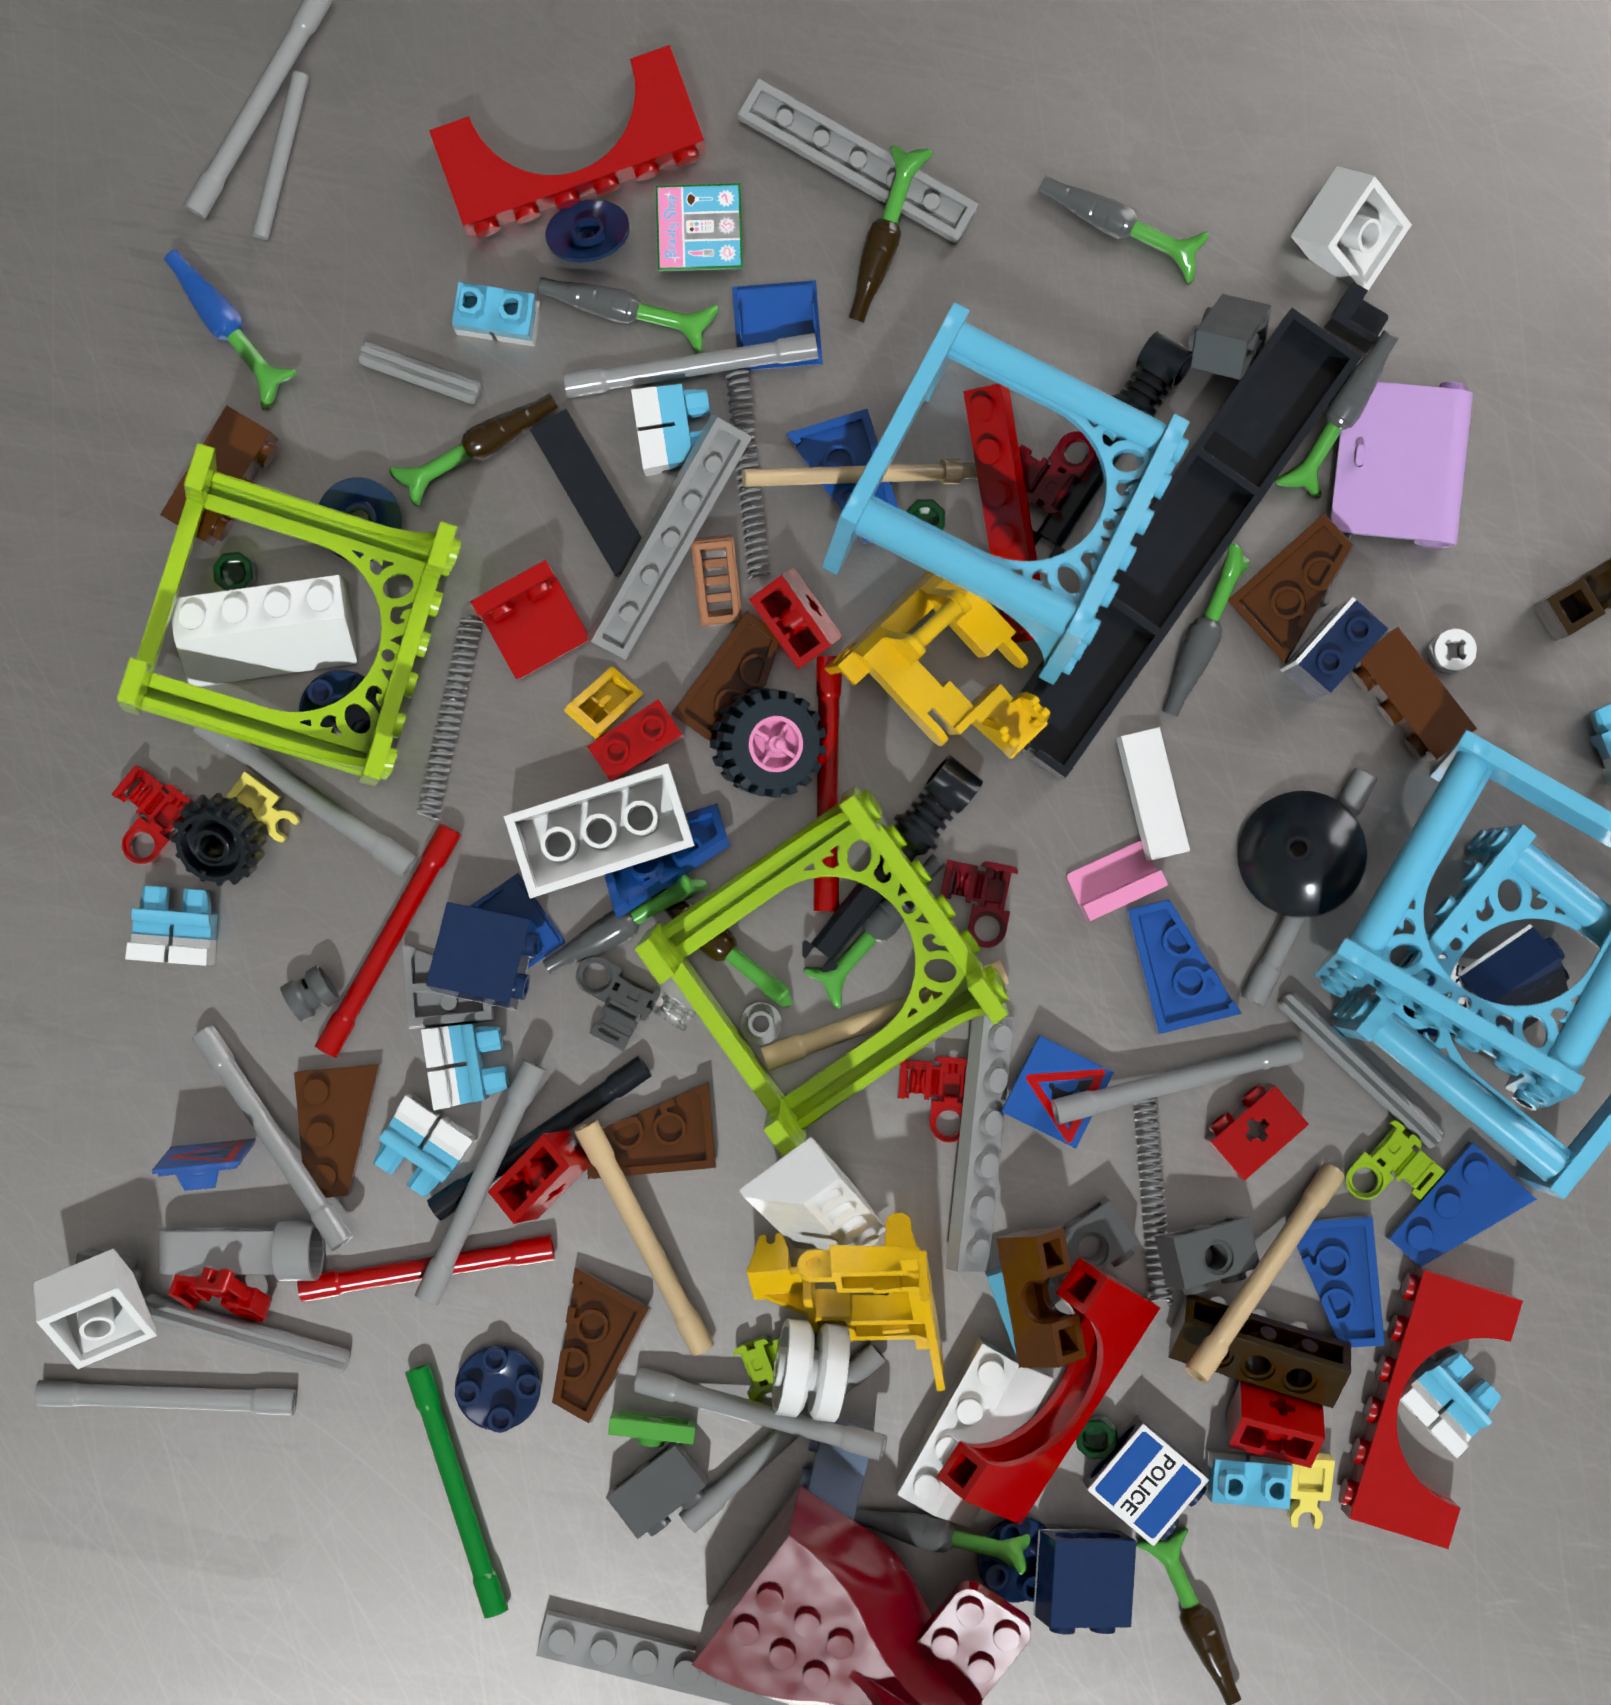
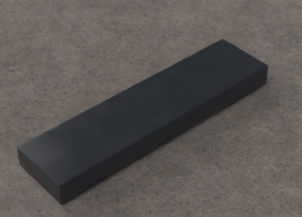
[530,409,642,577]

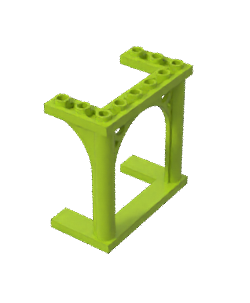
[117,443,462,787]
[634,785,1010,1157]

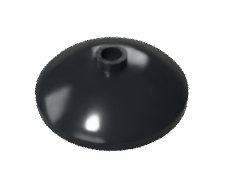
[1237,791,1368,918]

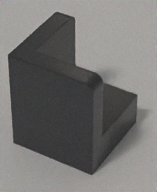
[1323,282,1389,353]

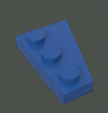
[786,408,898,544]
[604,803,730,919]
[1126,900,1242,1034]
[1385,1141,1537,1267]
[1286,1215,1385,1348]

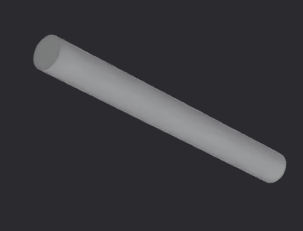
[252,71,309,240]

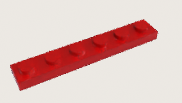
[963,383,1041,643]

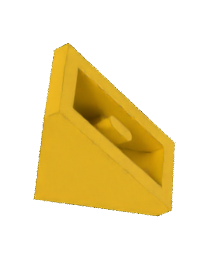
[564,666,644,740]

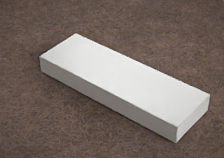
[1116,727,1190,862]

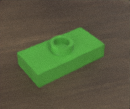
[608,1410,697,1447]

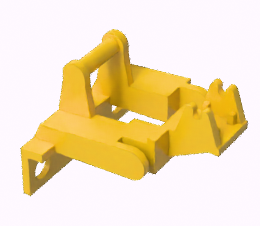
[824,570,1051,759]
[747,1212,945,1391]

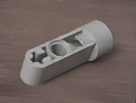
[159,1220,325,1281]

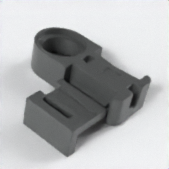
[576,956,660,1052]

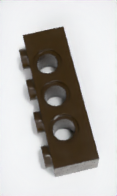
[1168,1294,1351,1408]

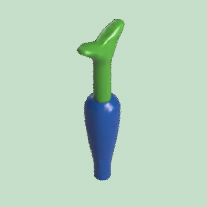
[164,249,297,410]

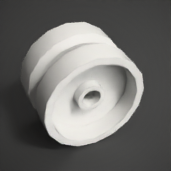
[772,1318,850,1423]

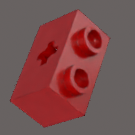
[749,568,843,669]
[587,699,684,782]
[1204,1083,1309,1181]
[487,1130,591,1224]
[1227,1381,1325,1468]

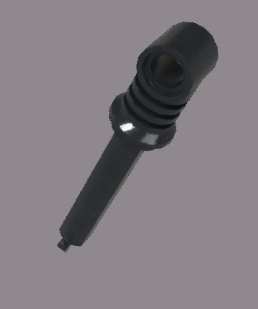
[1032,331,1193,558]
[802,755,983,973]

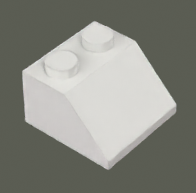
[1291,166,1412,294]
[33,1248,157,1369]

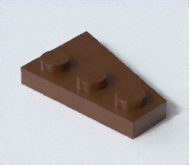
[1228,513,1354,664]
[671,611,779,742]
[294,1063,382,1198]
[587,1082,716,1179]
[552,1267,652,1424]

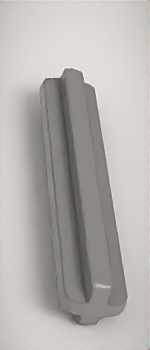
[358,342,481,404]

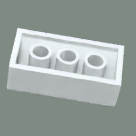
[171,575,359,687]
[504,764,695,899]
[739,1137,886,1250]
[896,1335,1054,1528]

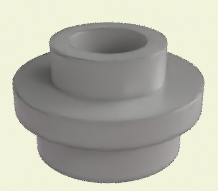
[740,1002,782,1045]

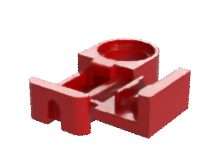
[111,765,195,865]
[897,1055,968,1143]
[168,1267,273,1322]

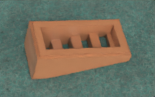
[691,534,742,626]

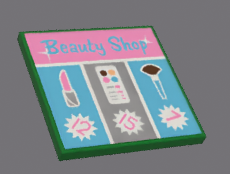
[655,183,743,272]

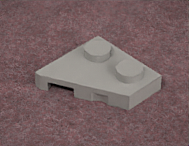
[402,945,495,1029]

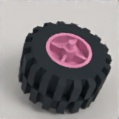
[710,688,827,798]

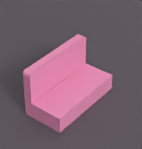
[1066,841,1168,921]

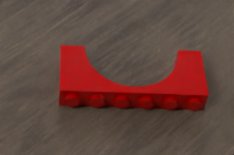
[429,45,706,238]
[937,1257,1160,1525]
[1338,1265,1523,1550]

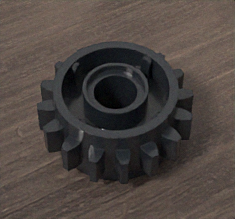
[171,793,267,886]

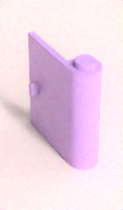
[1330,382,1473,548]

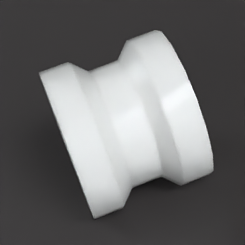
[1427,629,1477,674]

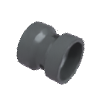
[280,965,340,1023]

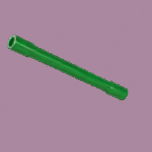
[405,1364,509,1618]

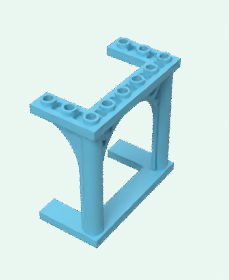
[822,302,1190,685]
[1314,730,1611,1110]
[1331,824,1611,1200]

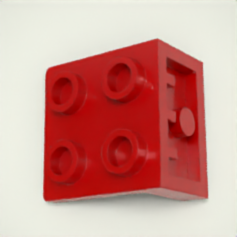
[470,560,589,680]

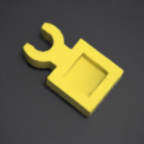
[225,771,301,843]
[1287,1453,1335,1529]

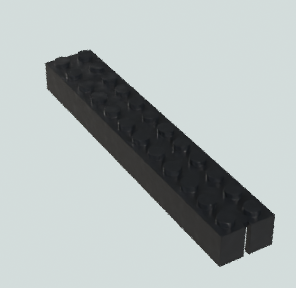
[1019,307,1362,780]

